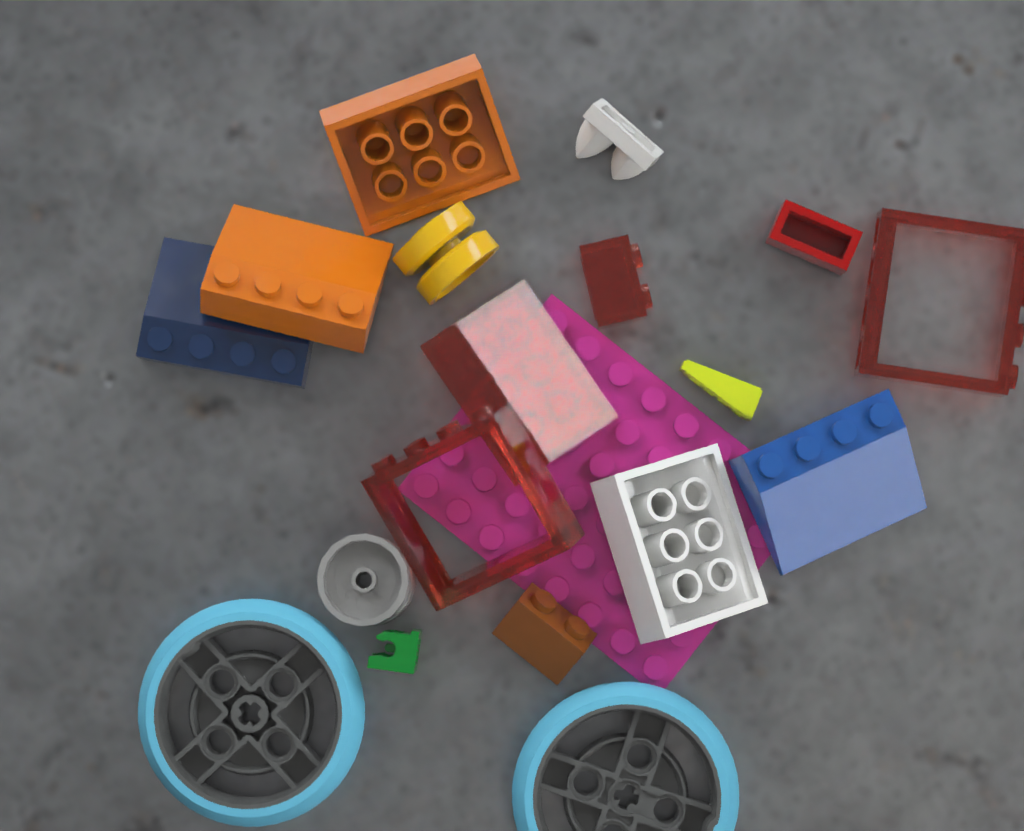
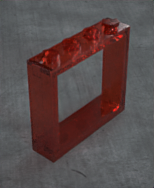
[854,208,1024,397]
[361,402,585,612]

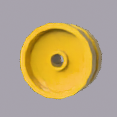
[392,201,499,305]

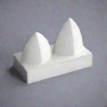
[576,98,664,180]

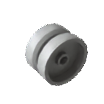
[316,533,416,627]

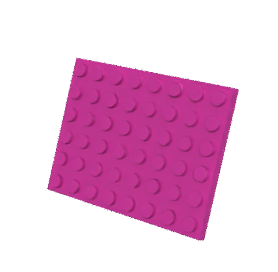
[397,294,771,689]

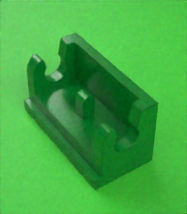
[367,628,422,674]

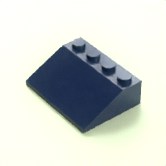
[136,237,314,389]

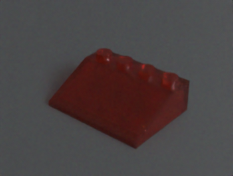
[420,279,619,488]

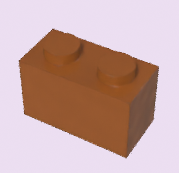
[492,582,598,686]

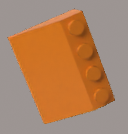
[319,53,521,237]
[200,204,394,354]

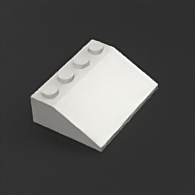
[590,443,768,644]

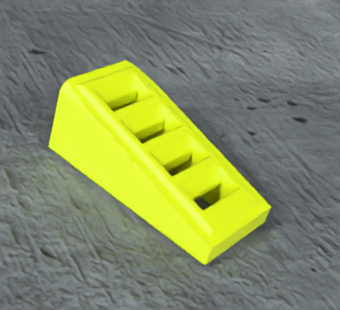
[679,359,763,422]

